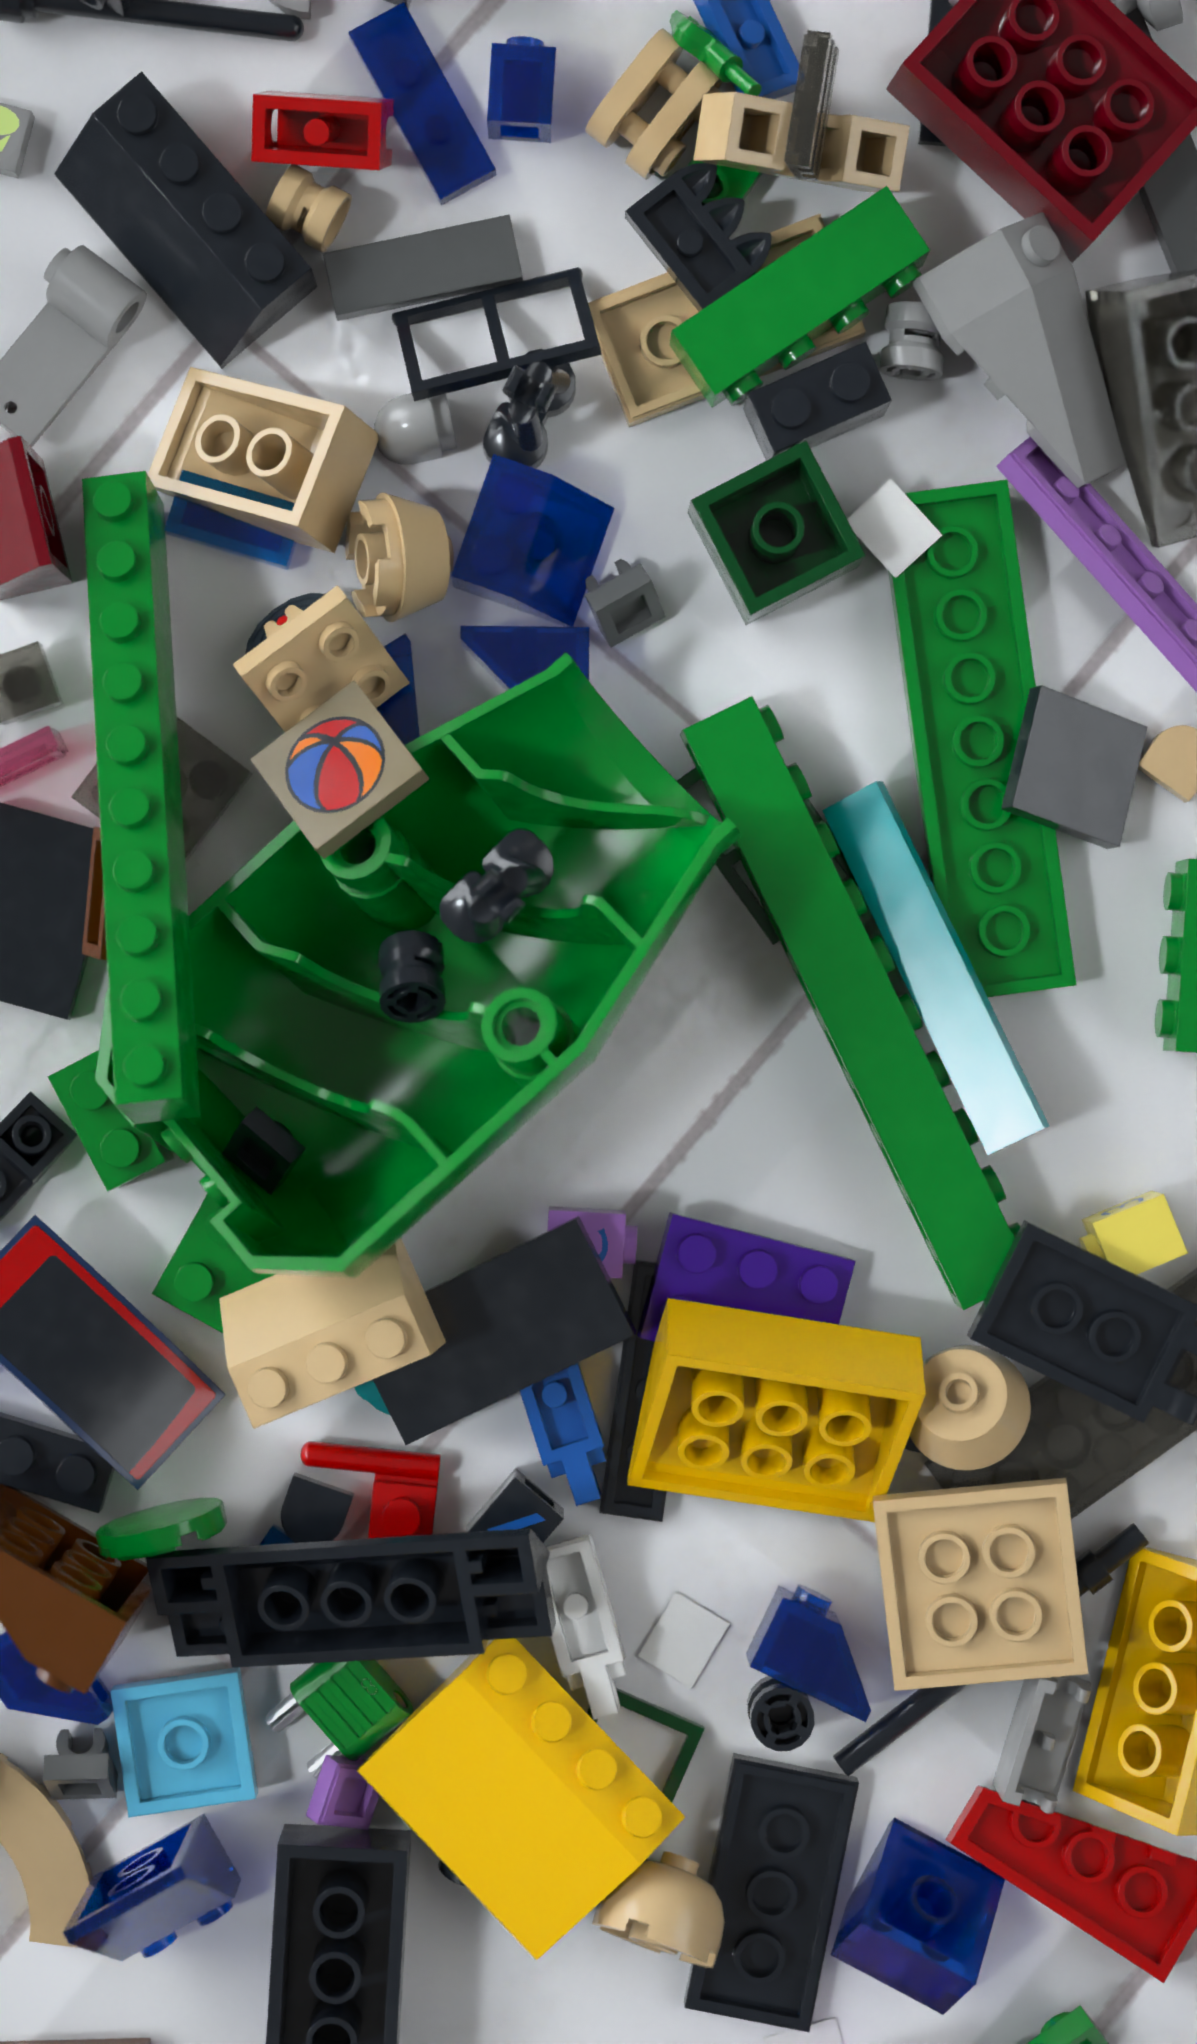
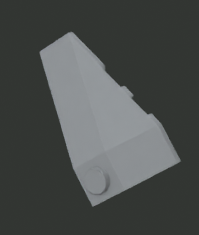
[912,212,1126,488]

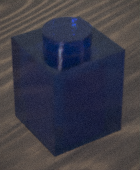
[487,36,556,143]

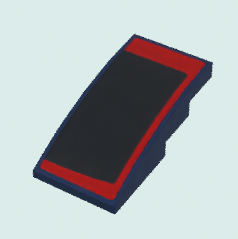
[0,1215,226,1491]

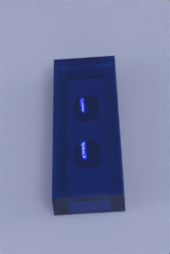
[348,2,496,205]

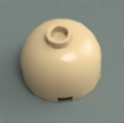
[592,1851,725,1968]

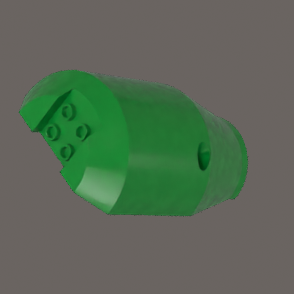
[95,652,741,1278]

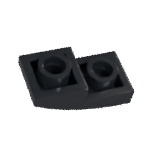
[0,1091,78,1221]

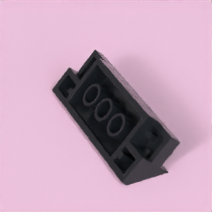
[145,1528,556,1668]

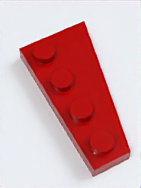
[945,1785,1197,1983]

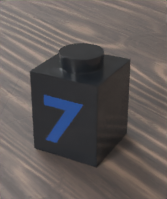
[465,1468,564,1543]

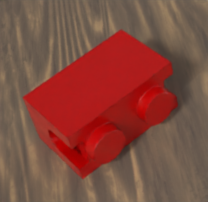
[251,91,394,171]

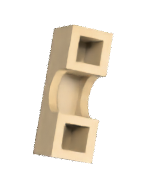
[693,92,910,192]

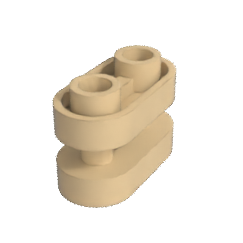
[585,28,723,180]

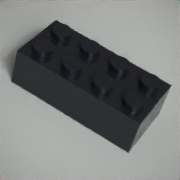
[266,1824,412,2044]

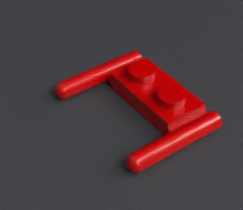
[300,1441,441,1538]

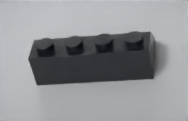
[54,71,317,369]

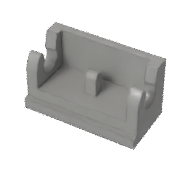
[992,1676,1092,1814]

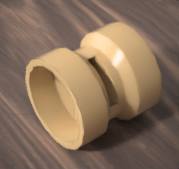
[266,164,352,252]

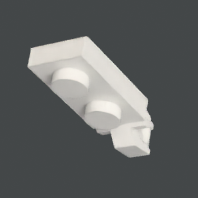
[546,1534,627,1720]

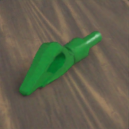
[669,10,762,96]

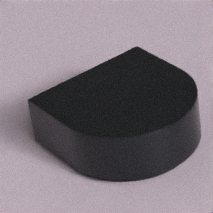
[281,1472,355,1543]

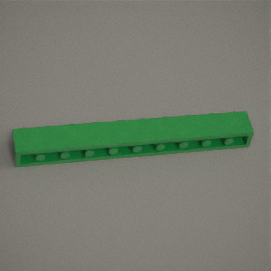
[82,471,201,1124]
[679,696,1021,1310]

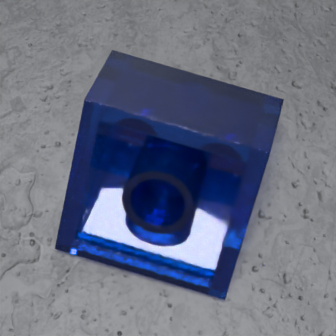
[451,454,615,629]
[830,1817,1005,2015]

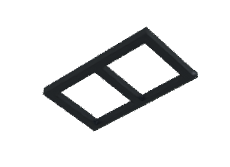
[392,267,602,401]

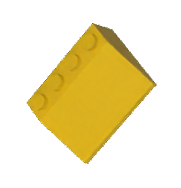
[627,1298,926,1522]
[356,1638,685,1960]

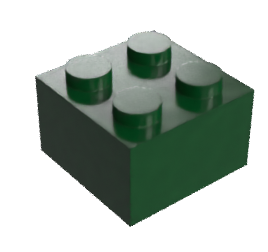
[688,440,866,625]

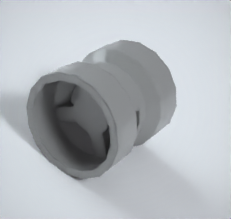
[879,301,945,380]

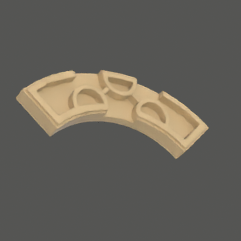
[0,1753,98,1950]

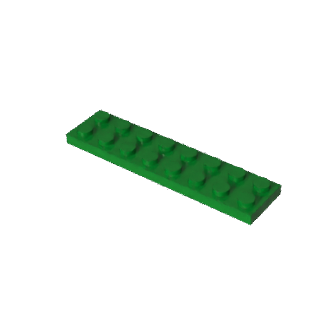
[888,480,1077,997]

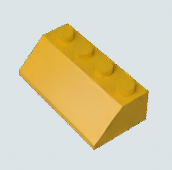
[1072,1547,1197,1836]

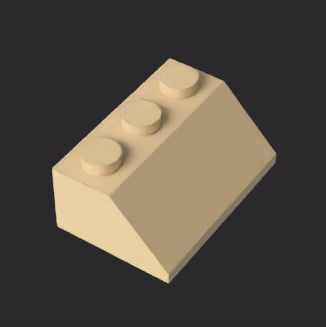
[219,1238,446,1429]

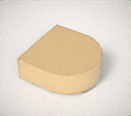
[1138,725,1197,803]

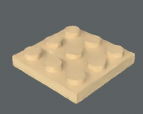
[873,1478,1088,1691]

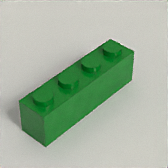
[669,186,930,408]

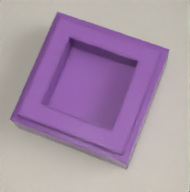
[306,1755,380,1830]

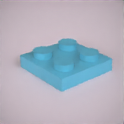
[110,1667,258,1817]

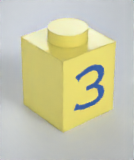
[1079,1191,1188,1275]

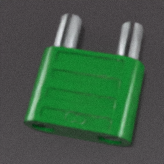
[265,1660,414,1780]

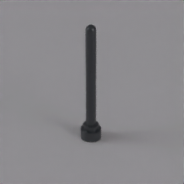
[0,0,304,42]

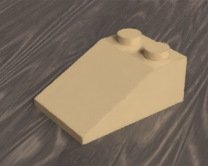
[148,367,379,553]

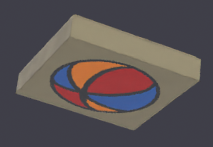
[250,680,429,859]

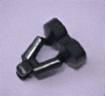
[483,349,576,474]
[439,828,554,944]

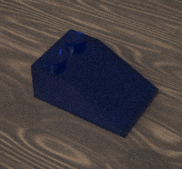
[63,1814,241,1961]

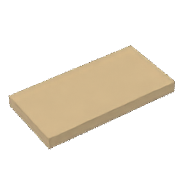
[588,214,866,427]

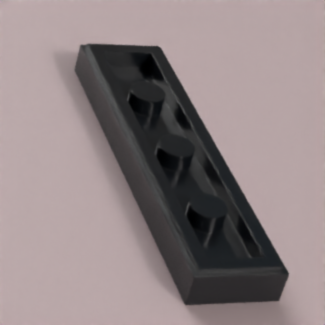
[599,1260,667,1522]

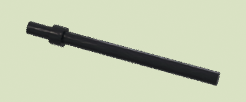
[833,1523,1149,1777]

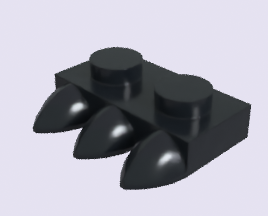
[625,163,772,312]

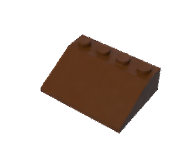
[0,1484,152,1694]

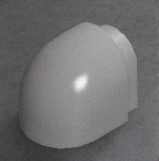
[374,393,457,464]

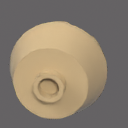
[345,492,454,623]
[910,1345,1031,1470]

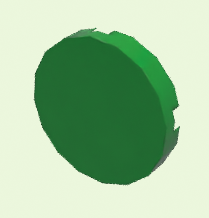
[95,1498,227,1561]

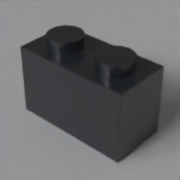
[743,341,892,461]

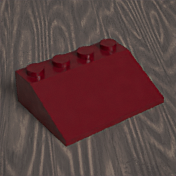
[886,0,1197,263]

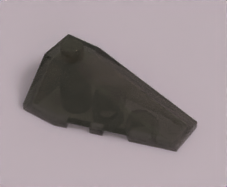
[1085,269,1197,548]

